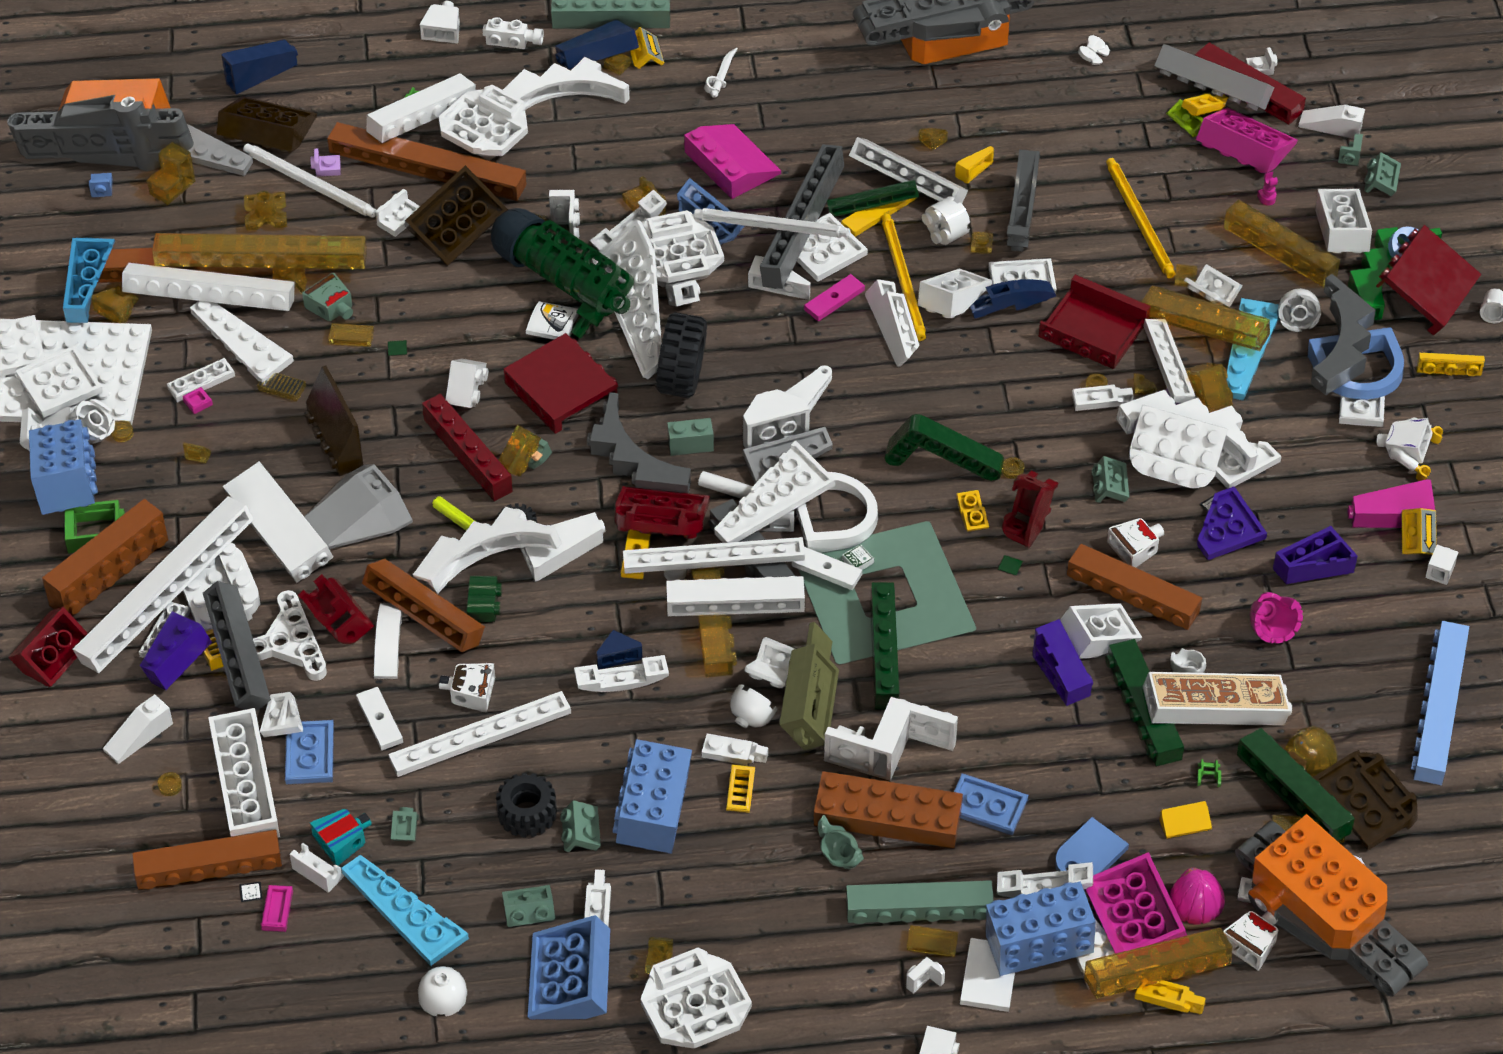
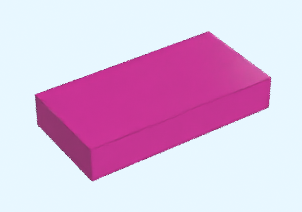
[261,885,293,932]

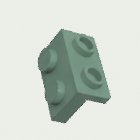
[560,800,601,852]

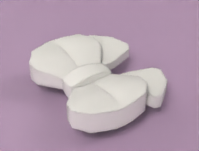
[1078,35,1110,65]

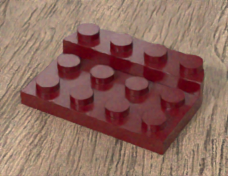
[614,486,710,539]

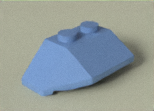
[677,178,744,244]

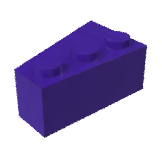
[1273,526,1358,584]
[140,611,212,690]
[1033,619,1093,706]

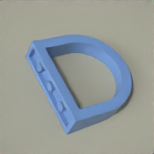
[1308,327,1404,399]

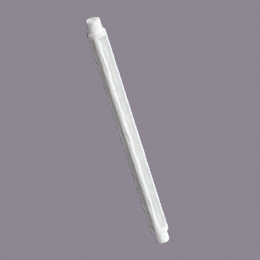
[243,144,376,218]
[694,208,850,238]

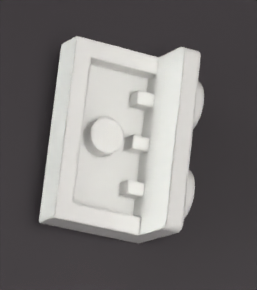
[376,189,420,237]

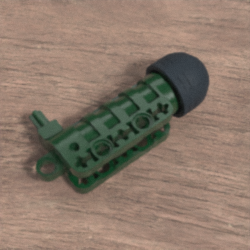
[491,208,634,339]

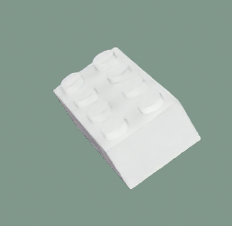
[1315,189,1372,253]

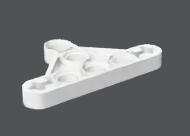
[253,590,327,681]

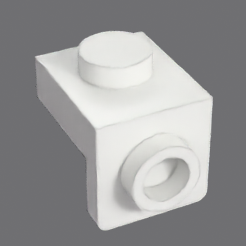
[906,957,945,994]

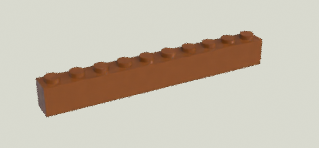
[327,122,527,201]

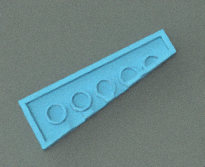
[1222,298,1279,400]
[341,855,469,966]

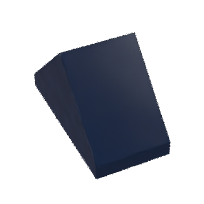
[596,630,643,670]

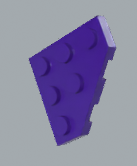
[1197,486,1267,560]

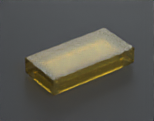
[328,323,374,347]
[907,925,959,957]

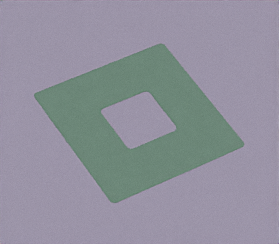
[798,521,976,664]

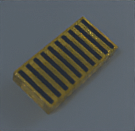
[257,373,306,401]

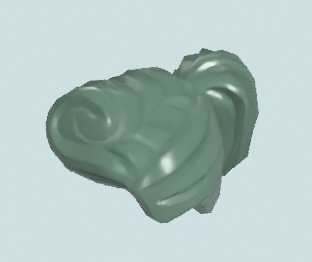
[818,815,864,869]

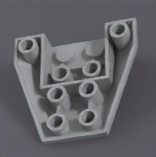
[304,464,413,549]

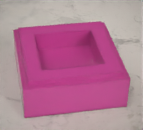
[182,387,213,414]

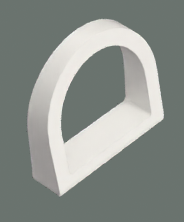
[795,472,878,553]

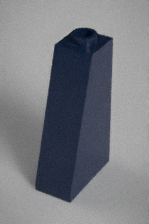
[555,20,639,69]
[221,40,298,95]

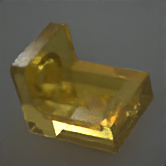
[645,937,673,974]

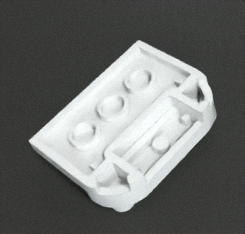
[1129,404,1228,488]
[183,543,260,631]

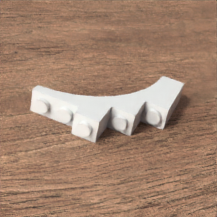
[503,57,630,110]
[1116,390,1258,472]
[413,507,562,594]

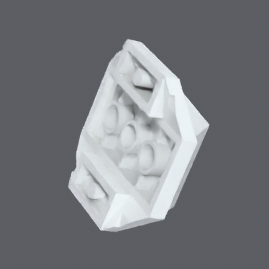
[439,85,528,161]
[643,210,724,287]
[641,948,752,1049]

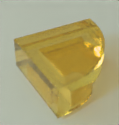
[1133,373,1157,394]

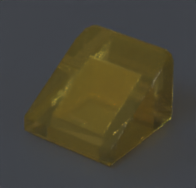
[183,442,211,463]

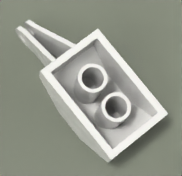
[743,366,832,449]

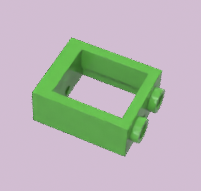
[65,500,125,554]

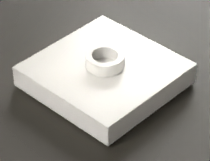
[1339,396,1385,427]

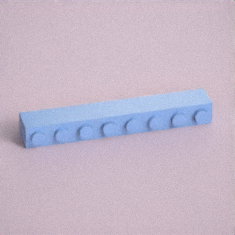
[1411,621,1469,785]

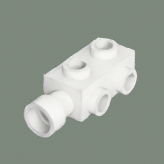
[483,17,544,49]

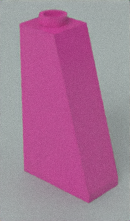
[1347,480,1435,528]

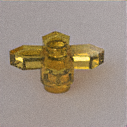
[244,191,287,231]

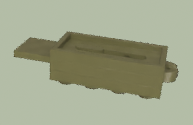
[779,622,839,750]

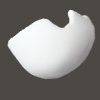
[1170,648,1206,673]

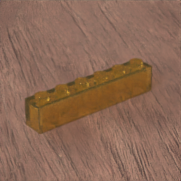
[1224,199,1340,287]
[1142,285,1270,351]
[691,567,737,678]
[1084,927,1233,999]

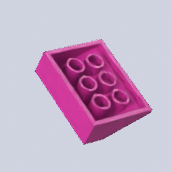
[1196,107,1298,173]
[684,124,782,199]
[1086,852,1189,961]

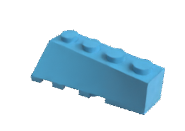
[63,238,115,323]

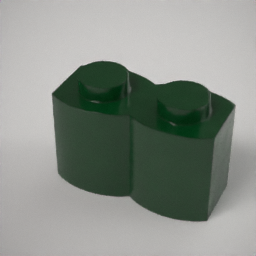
[467,576,502,622]

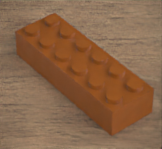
[42,499,168,616]
[814,771,963,849]

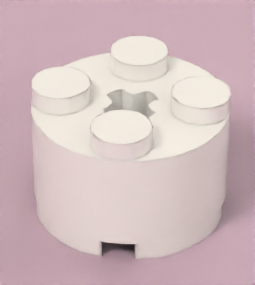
[922,197,970,245]

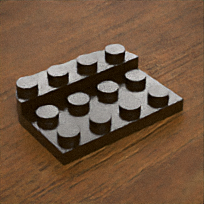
[1313,750,1418,850]

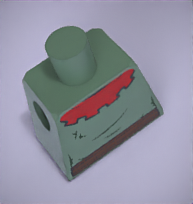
[302,272,353,321]

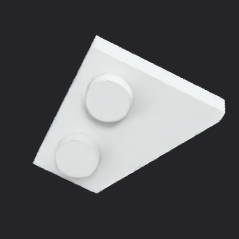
[260,692,303,737]

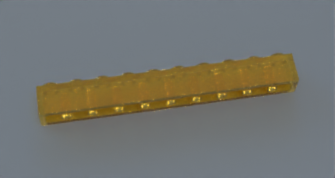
[152,233,367,269]

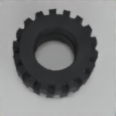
[496,772,557,838]

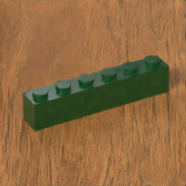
[870,582,900,710]
[1105,639,1184,767]
[1237,728,1355,841]

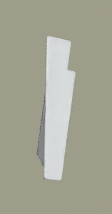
[865,279,919,367]

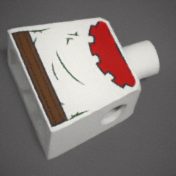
[1107,518,1164,568]
[1221,911,1279,971]

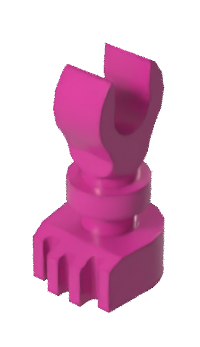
[1257,171,1278,206]

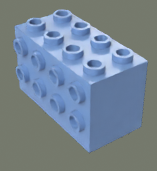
[29,419,98,515]
[613,739,692,854]
[986,881,1096,976]

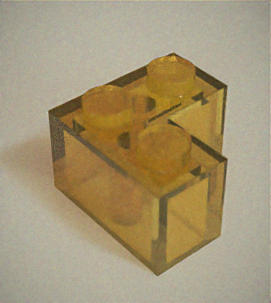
[147,142,196,205]
[1185,363,1233,413]

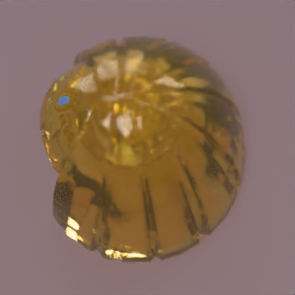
[1285,726,1338,777]

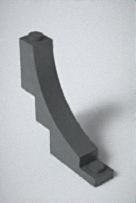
[1311,274,1376,395]

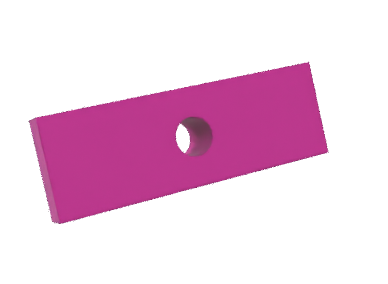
[804,274,865,321]

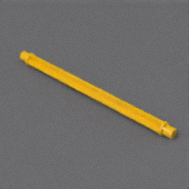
[1106,158,1175,279]
[882,214,926,341]

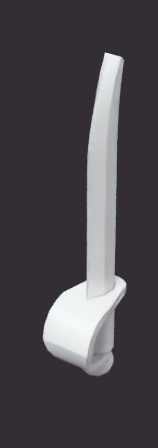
[704,48,738,98]

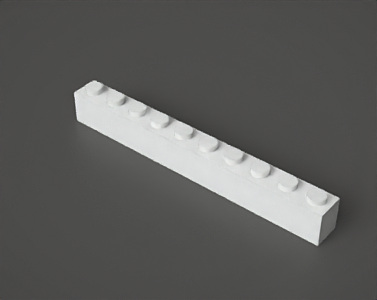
[73,496,254,673]

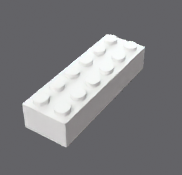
[208,708,280,838]

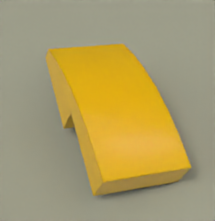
[956,490,989,532]

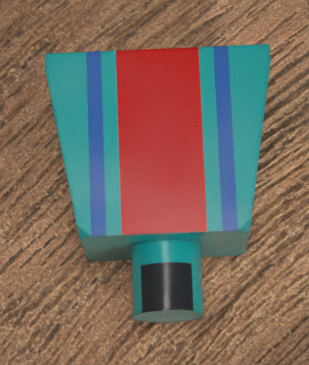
[310,809,372,865]

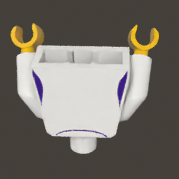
[1377,417,1443,481]

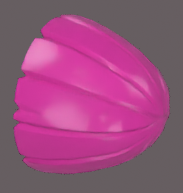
[1250,592,1303,643]
[1169,867,1225,925]

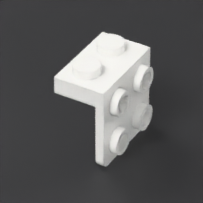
[549,190,580,238]
[1184,264,1243,307]
[20,406,73,451]
[744,637,795,688]

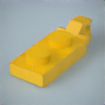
[1181,93,1229,116]
[1135,975,1206,1014]

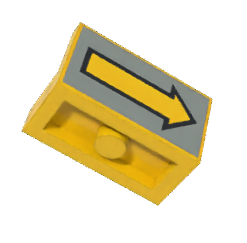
[630,27,664,69]
[1402,508,1436,555]

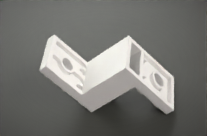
[824,697,958,781]

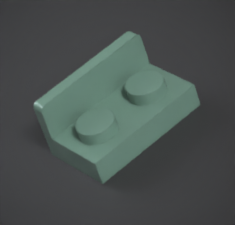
[1364,152,1401,196]
[1092,456,1129,503]
[502,885,555,927]

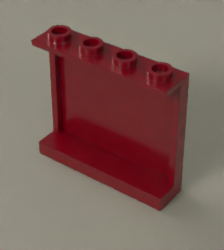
[1376,225,1481,336]
[1038,274,1151,369]
[503,333,618,434]

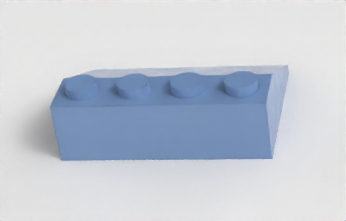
[528,915,610,1019]

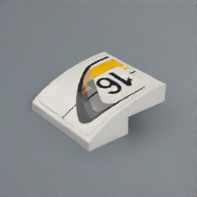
[526,301,579,339]

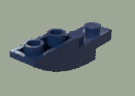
[969,279,1056,319]

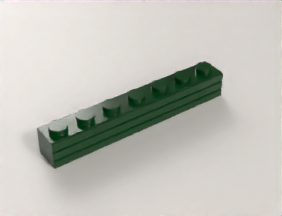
[827,180,919,217]

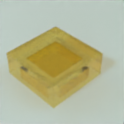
[1174,264,1197,286]

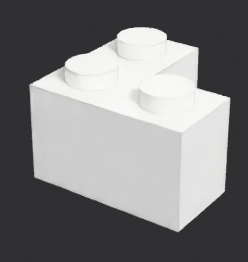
[446,359,488,408]

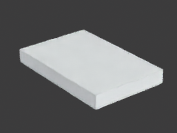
[988,258,1057,294]
[960,938,1015,1012]

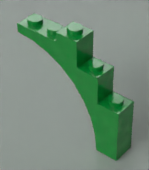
[1348,227,1442,320]

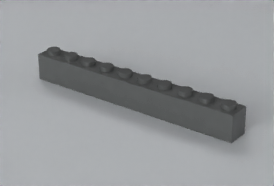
[760,144,844,289]

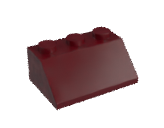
[8,607,88,687]

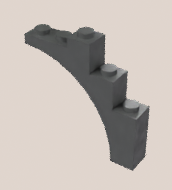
[1007,149,1040,252]
[587,392,691,493]

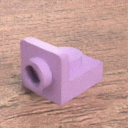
[311,149,341,177]

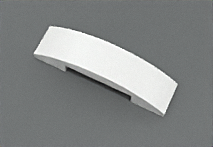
[590,190,667,251]
[374,603,403,679]
[574,655,669,692]
[997,862,1093,898]

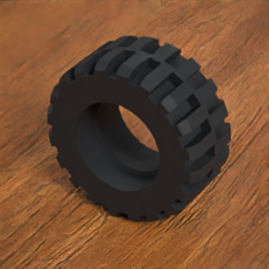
[656,312,707,398]

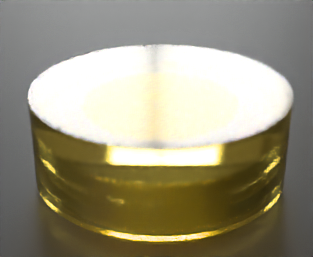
[1086,374,1108,388]
[111,421,134,442]
[1002,457,1024,479]
[158,772,182,796]

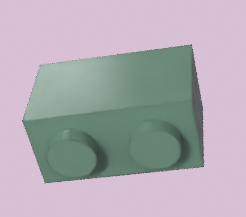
[667,418,714,456]

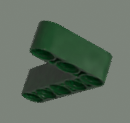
[884,414,1004,481]

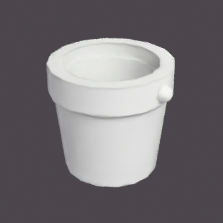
[1480,289,1503,324]

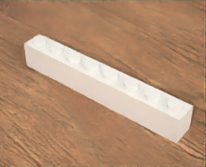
[122,263,295,311]

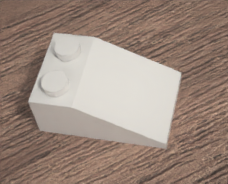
[918,268,992,318]
[1060,603,1142,659]

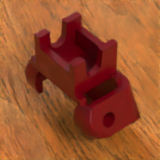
[1002,470,1059,548]
[298,574,375,644]

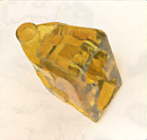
[92,286,139,323]

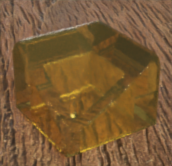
[919,128,948,150]

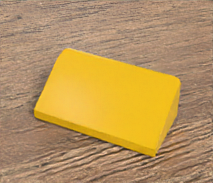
[1159,801,1212,839]

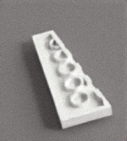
[190,301,294,385]

